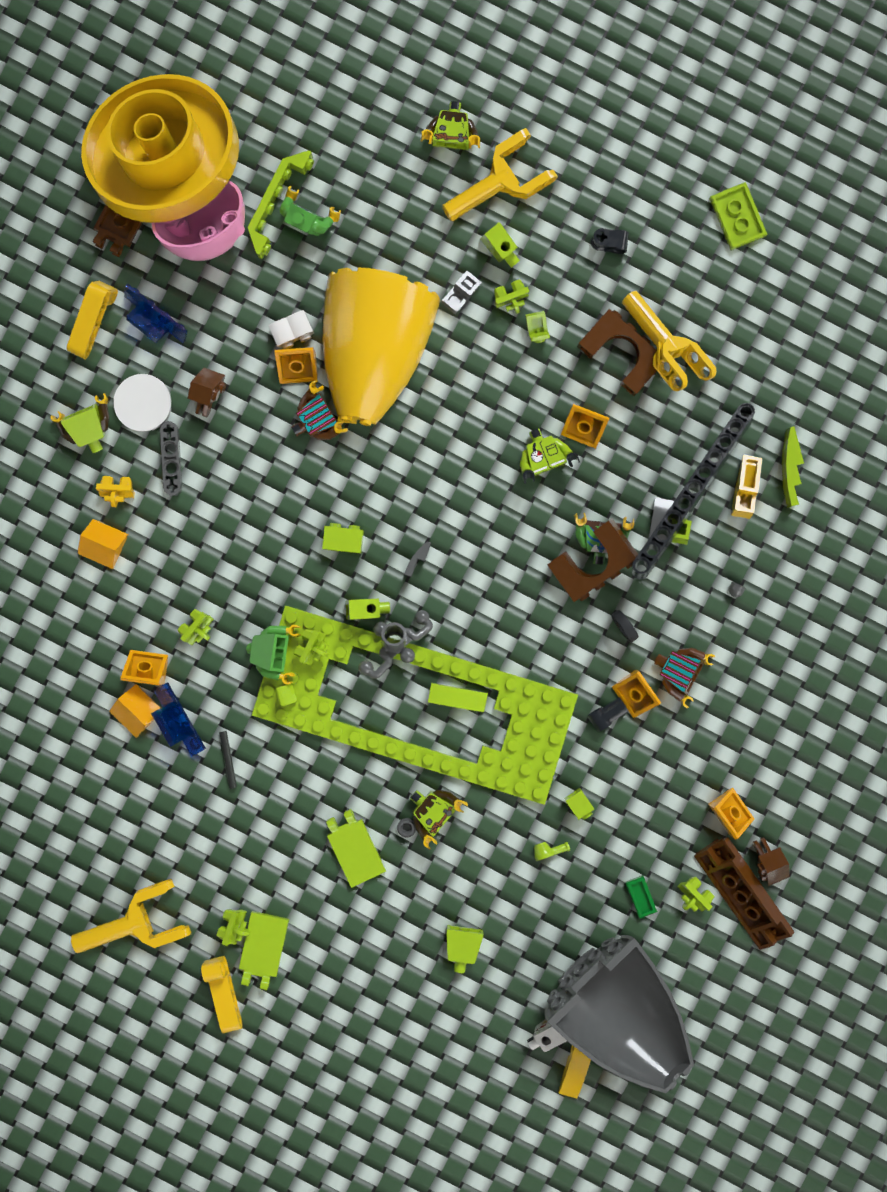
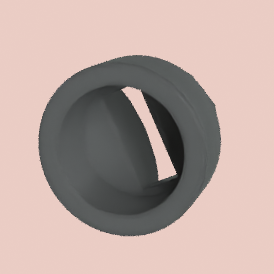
[729,582,746,597]

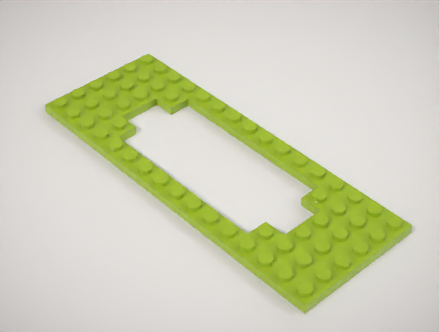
[252,605,578,805]

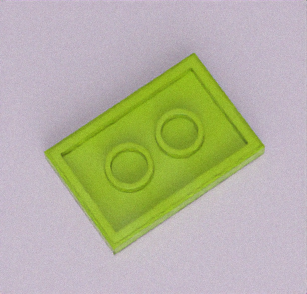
[709,182,768,250]

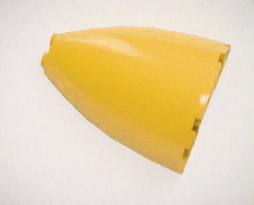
[322,267,440,426]

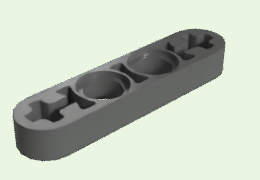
[160,421,182,496]

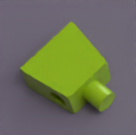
[480,222,520,268]
[345,598,390,620]
[447,925,484,973]

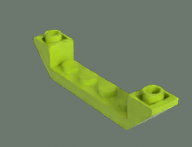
[248,150,314,259]

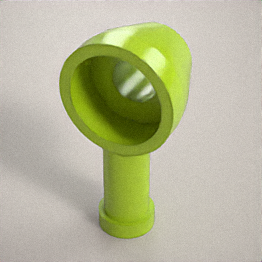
[534,842,570,861]

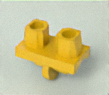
[96,476,135,507]

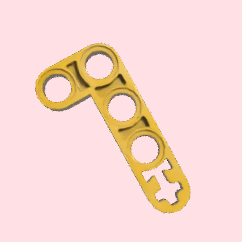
[67,281,118,359]
[201,956,242,1033]

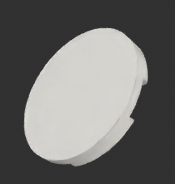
[114,374,172,432]

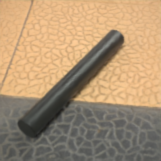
[219,731,237,789]

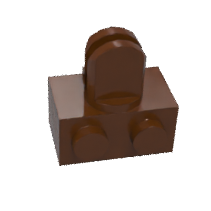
[187,368,226,418]
[753,837,789,886]

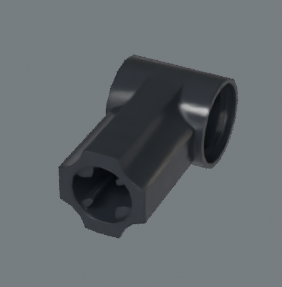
[587,697,628,732]

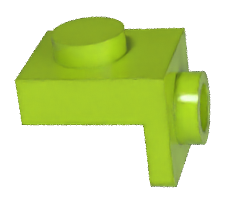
[525,311,550,343]

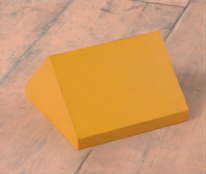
[275,347,318,384]
[561,404,609,449]
[78,519,129,569]
[120,650,168,685]
[612,670,661,718]
[109,684,164,738]
[708,788,755,840]

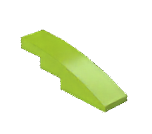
[782,426,804,508]

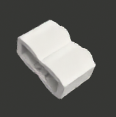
[269,310,314,349]

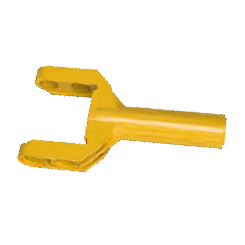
[442,128,558,222]
[622,291,717,391]
[71,879,191,954]

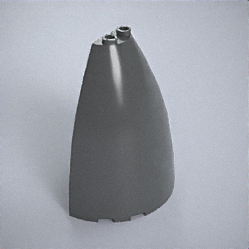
[545,935,694,1093]

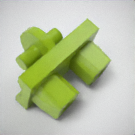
[494,279,530,314]
[178,609,214,645]
[294,629,328,665]
[677,877,715,912]
[216,909,250,946]

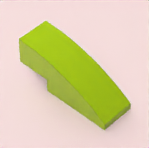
[428,683,488,712]

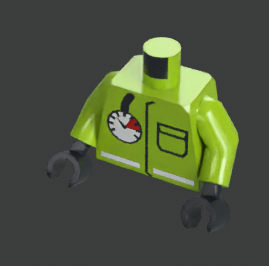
[520,428,580,484]

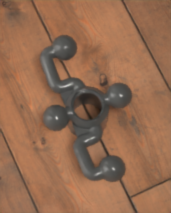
[358,610,433,679]

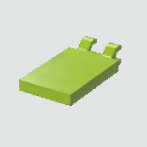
[326,809,386,888]
[239,911,289,990]

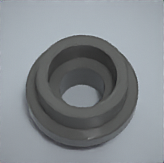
[397,818,416,838]

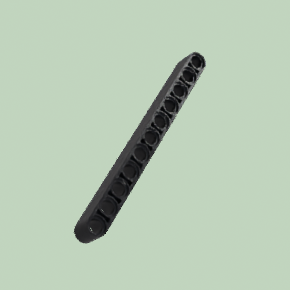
[632,403,755,579]

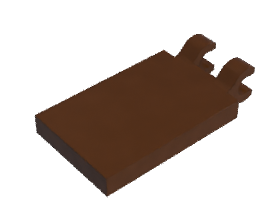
[93,205,142,257]

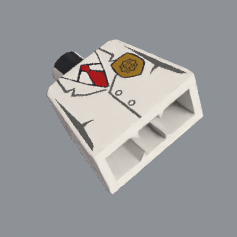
[527,1019,567,1052]

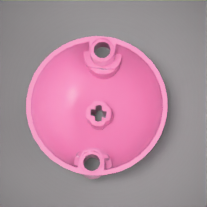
[151,181,245,261]

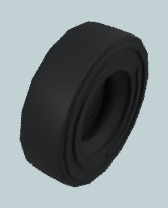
[611,610,639,643]

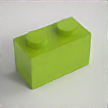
[322,523,364,554]

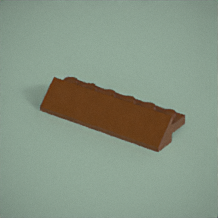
[694,837,795,950]

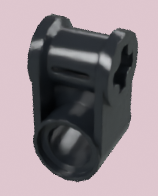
[590,228,629,254]

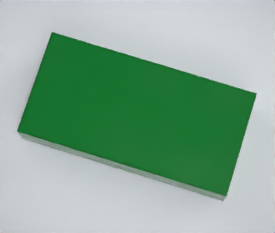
[625,875,657,919]

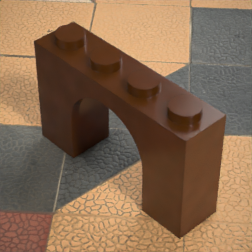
[577,309,657,396]
[547,518,638,602]

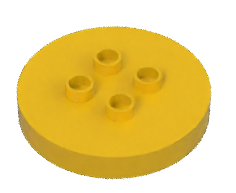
[81,74,239,223]

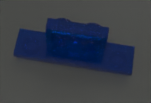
[124,284,188,343]
[151,682,206,757]

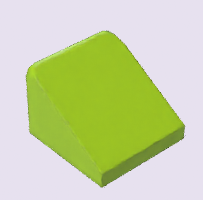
[276,684,297,706]

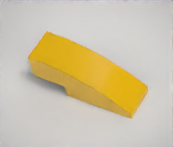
[731,455,762,519]
[558,1045,591,1099]

